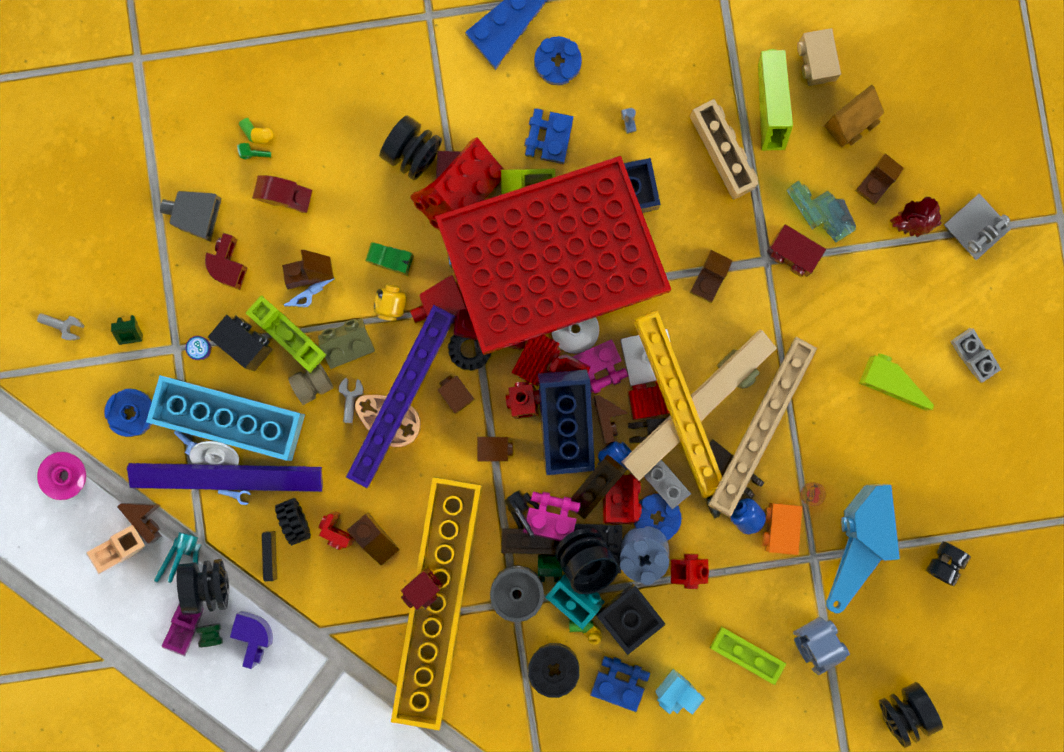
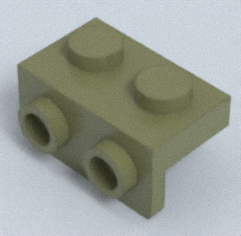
[318,318,375,369]

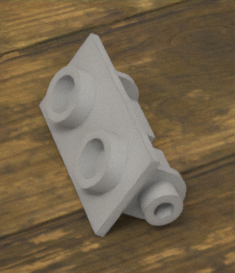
[644,459,691,509]

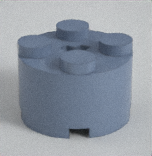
[620,526,669,585]
[793,617,850,675]

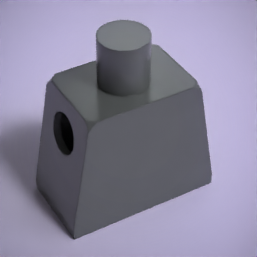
[160,191,222,242]

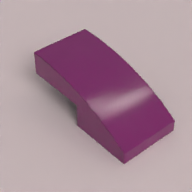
[161,604,204,657]

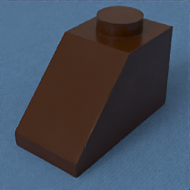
[477,437,513,462]
[347,513,400,565]

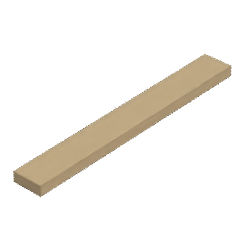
[621,330,777,481]
[708,337,817,517]

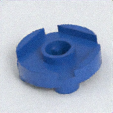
[534,36,582,86]
[104,389,152,437]
[634,493,682,540]

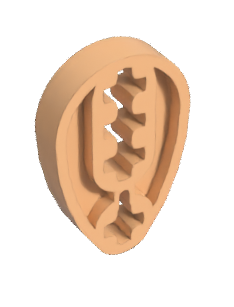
[355,395,421,447]

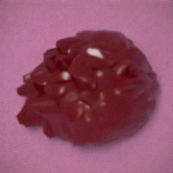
[890,197,942,237]

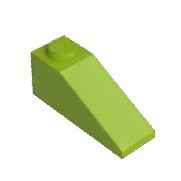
[859,353,934,411]

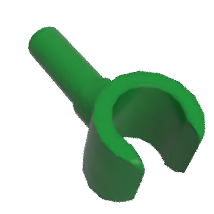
[237,143,272,159]

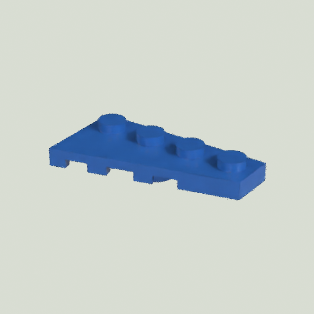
[465,0,548,70]

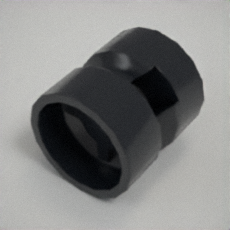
[926,541,971,587]

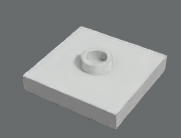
[620,329,670,386]

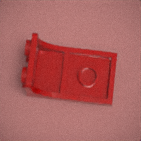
[410,137,504,231]

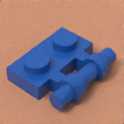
[524,109,574,164]
[590,656,650,712]

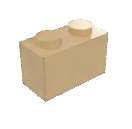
[797,28,841,86]

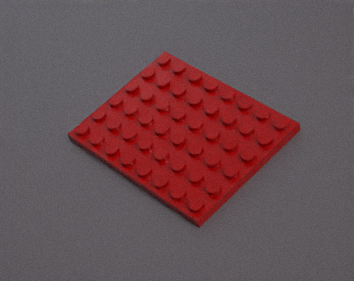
[435,156,672,355]

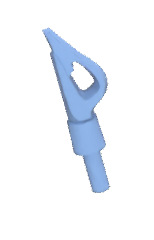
[283,278,335,307]

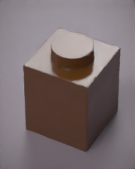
[438,375,475,414]

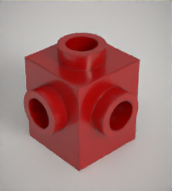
[506,381,540,419]
[671,554,709,589]

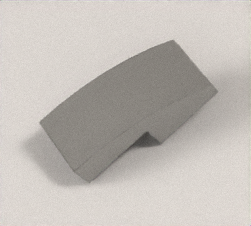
[950,328,1001,383]

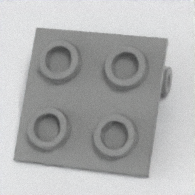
[944,194,1012,260]

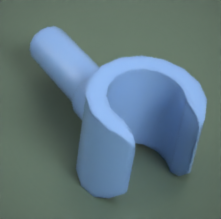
[174,430,198,456]
[218,490,251,505]

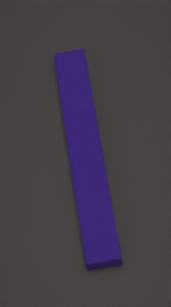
[346,305,456,488]
[127,463,323,492]

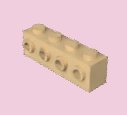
[690,99,758,200]

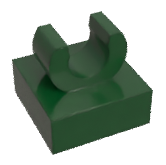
[111,315,143,345]
[538,554,562,582]

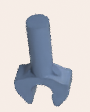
[621,108,637,134]

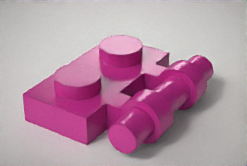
[573,339,628,394]
[523,492,580,541]

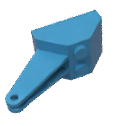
[826,484,900,613]

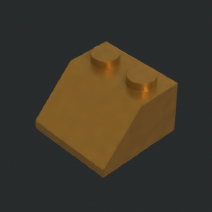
[824,84,884,147]

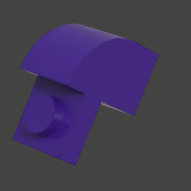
[230,611,273,669]

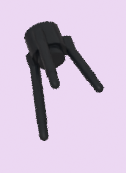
[504,490,547,538]

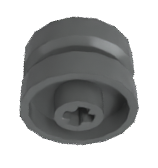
[490,565,544,622]

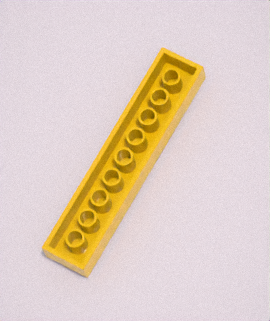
[391,477,482,730]

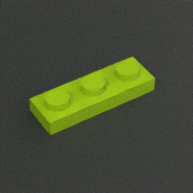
[710,626,786,685]

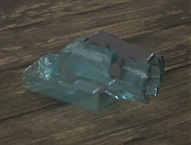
[787,181,856,243]

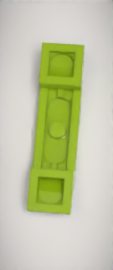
[246,295,327,373]

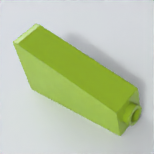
[758,49,793,151]

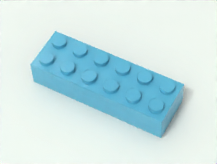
[146,375,305,461]

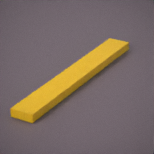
[633,310,722,499]

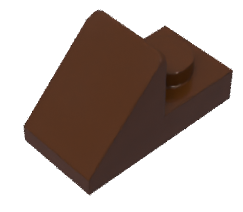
[855,153,904,205]
[282,250,334,290]
[690,250,733,303]
[594,395,628,444]
[117,503,162,544]

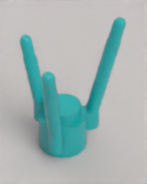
[154,532,201,583]

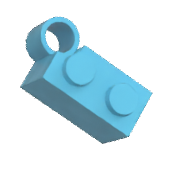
[655,669,705,715]

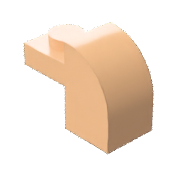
[86,525,145,574]

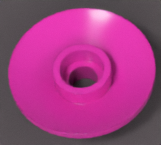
[37,452,86,500]

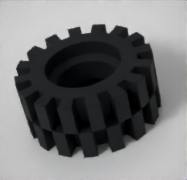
[448,335,491,371]
[275,498,311,546]

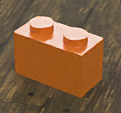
[762,503,803,555]

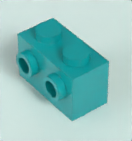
[545,574,605,630]

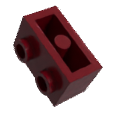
[401,567,444,610]

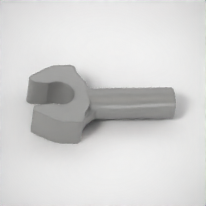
[37,313,84,341]
[339,378,364,423]

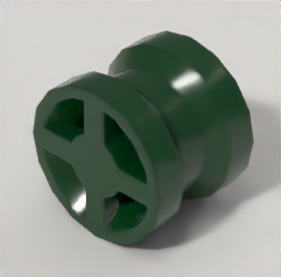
[196,623,223,648]

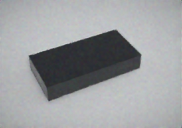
[262,531,277,582]

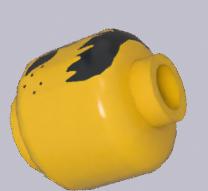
[373,284,407,321]

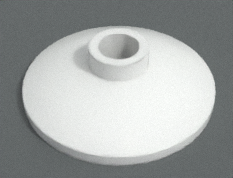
[552,317,599,354]
[190,441,239,465]

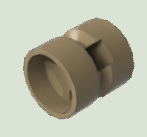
[288,363,333,405]

